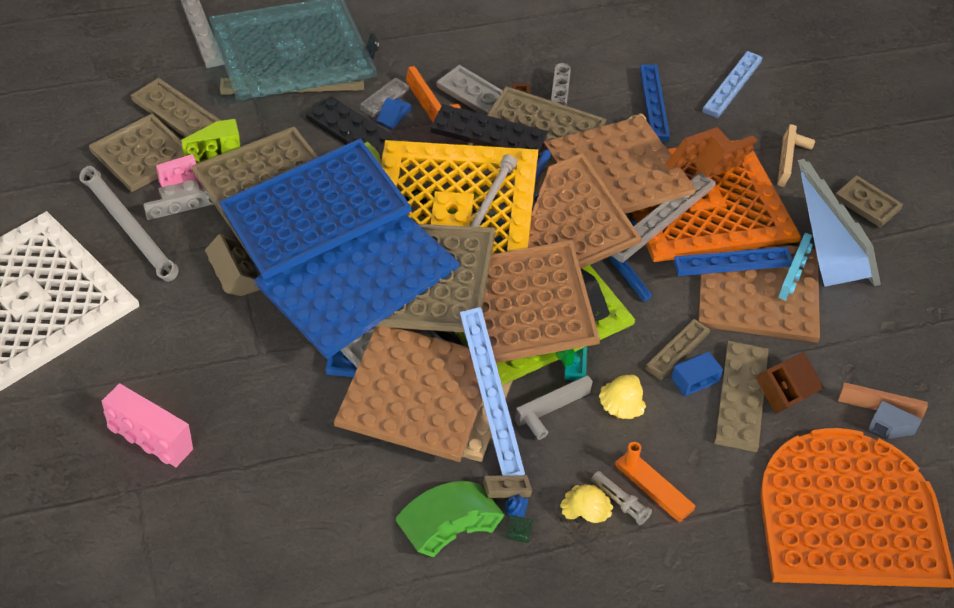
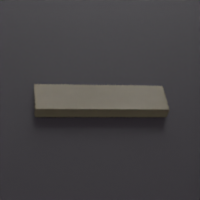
[645,319,710,380]

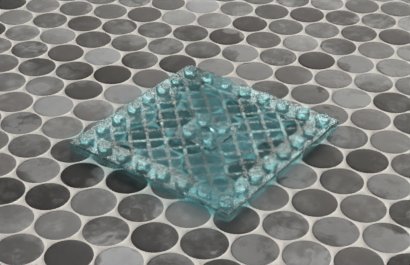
[209,0,377,101]

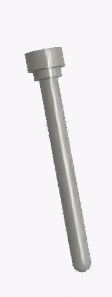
[470,154,518,227]

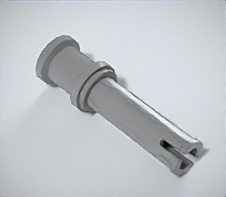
[591,471,652,525]

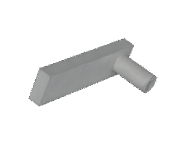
[515,375,593,440]

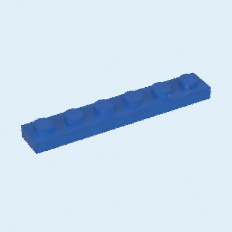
[639,64,670,142]
[673,247,793,276]

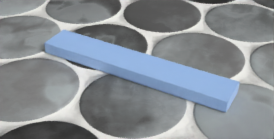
[702,51,763,119]

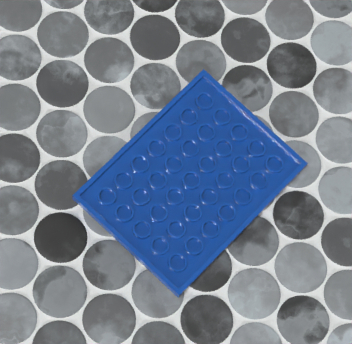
[219,138,412,280]
[254,214,460,359]

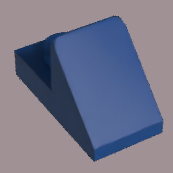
[377,98,412,130]

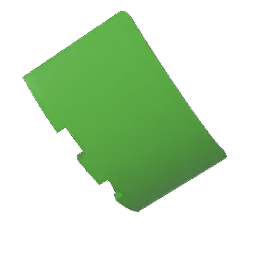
[396,481,504,557]

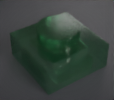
[506,515,533,543]

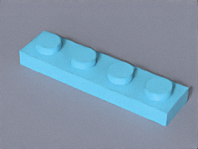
[778,233,813,301]

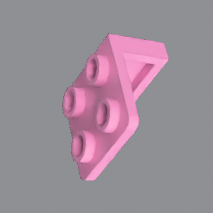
[156,154,204,190]

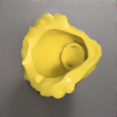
[599,374,646,419]
[560,484,613,523]

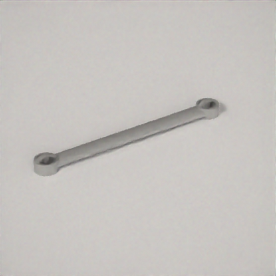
[79,166,179,282]

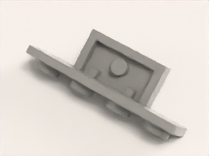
[144,179,214,220]

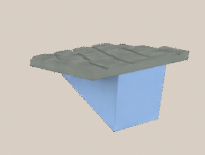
[798,159,881,287]

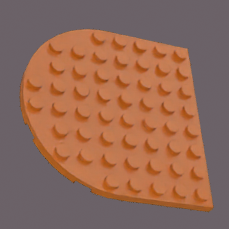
[760,428,954,588]

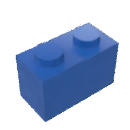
[671,352,723,397]

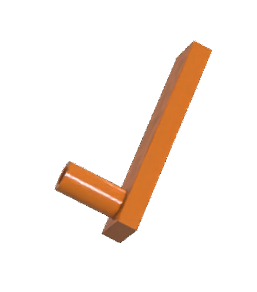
[406,66,460,122]
[615,442,696,523]

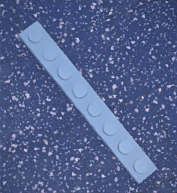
[460,307,525,476]

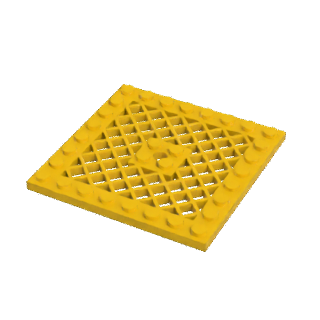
[381,140,538,254]

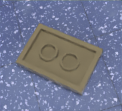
[835,175,903,228]

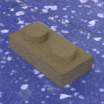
[483,475,532,498]

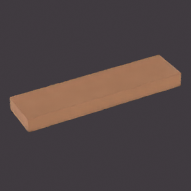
[838,382,928,419]

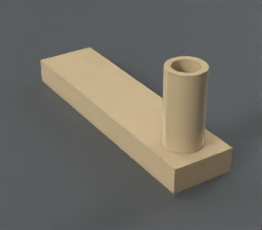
[777,124,815,187]

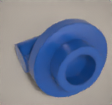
[505,494,528,522]

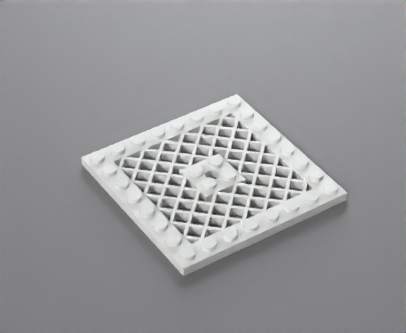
[0,211,139,391]

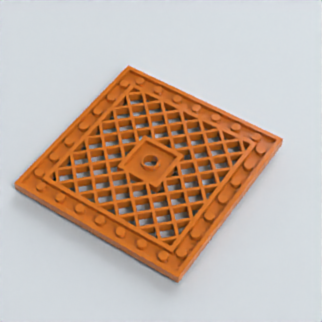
[632,140,801,262]

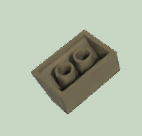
[205,234,261,296]

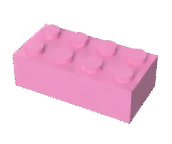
[102,383,193,467]

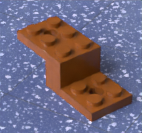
[665,127,758,178]

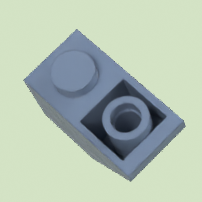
[868,401,922,440]

